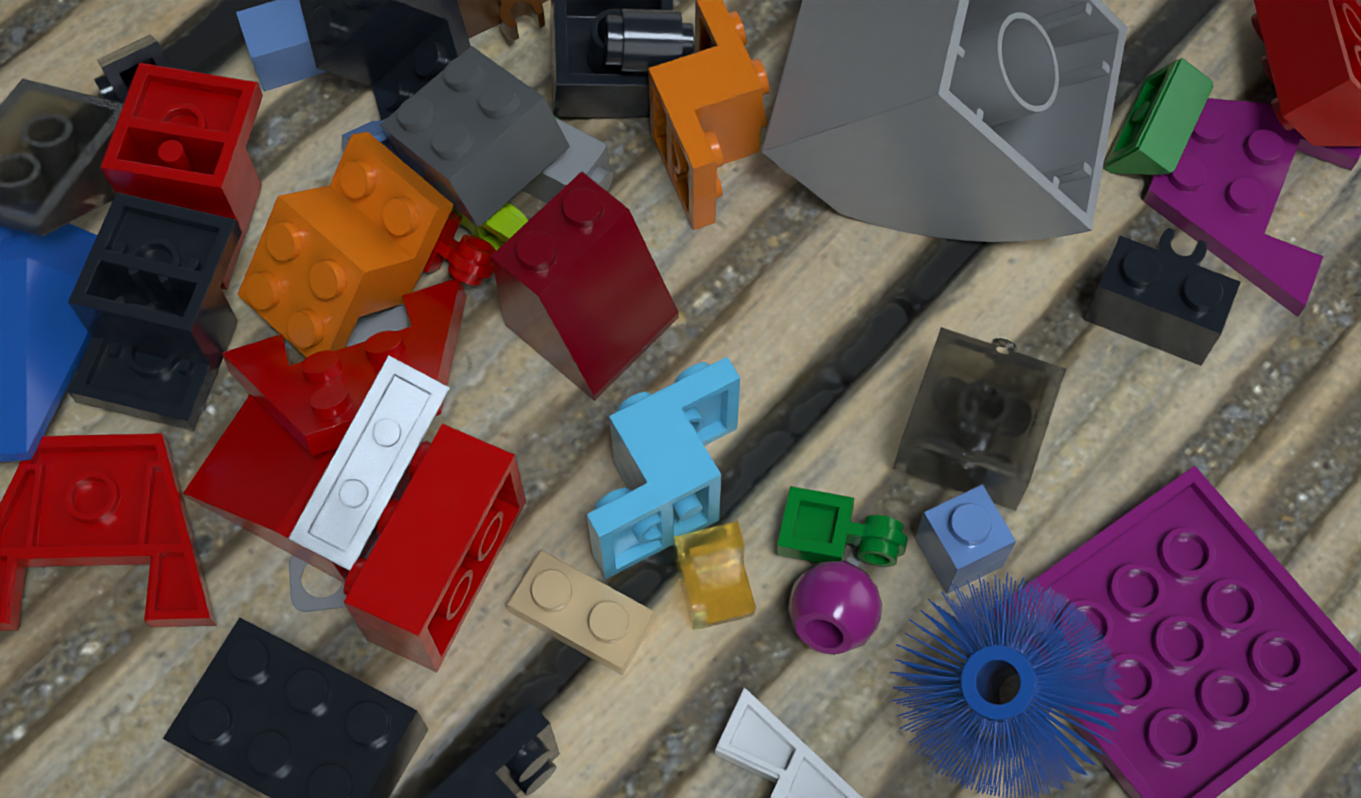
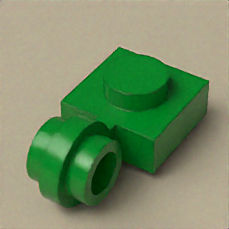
[777,486,908,567]

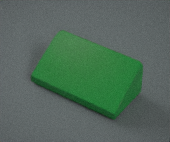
[1104,58,1213,175]

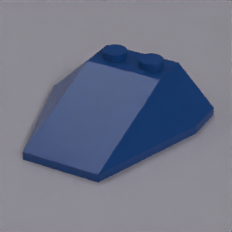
[0,209,97,462]

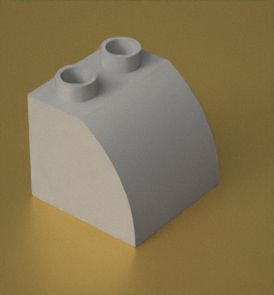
[762,0,1128,242]

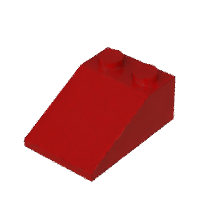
[183,394,411,583]

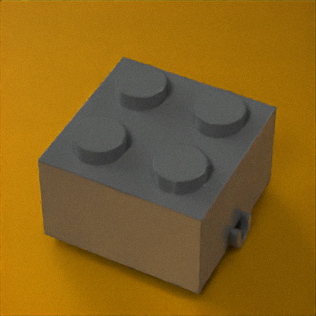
[380,46,570,228]

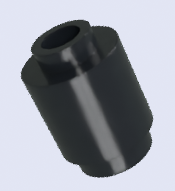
[604,9,694,72]

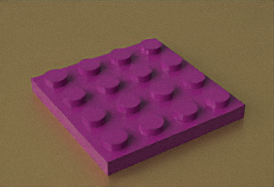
[991,465,1361,798]

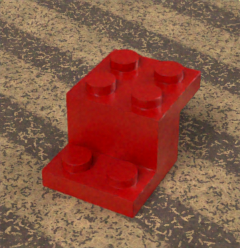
[100,63,263,290]

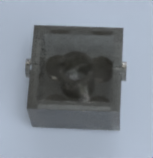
[893,327,1066,511]

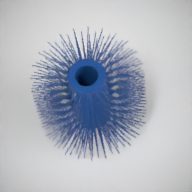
[890,573,1124,798]

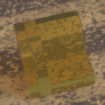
[673,521,756,631]

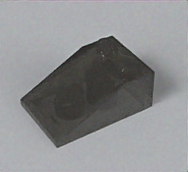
[0,78,124,236]

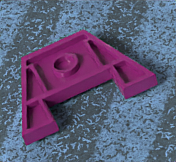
[1143,98,1361,317]

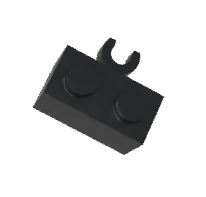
[1084,228,1241,366]

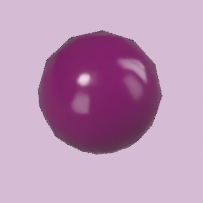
[788,561,883,655]

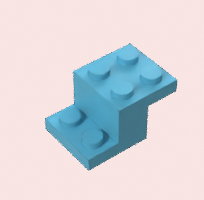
[586,357,740,580]

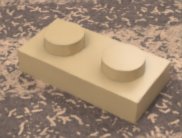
[507,550,656,676]

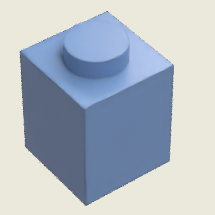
[236,0,327,91]
[915,484,1016,594]

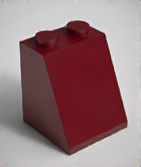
[490,171,679,401]

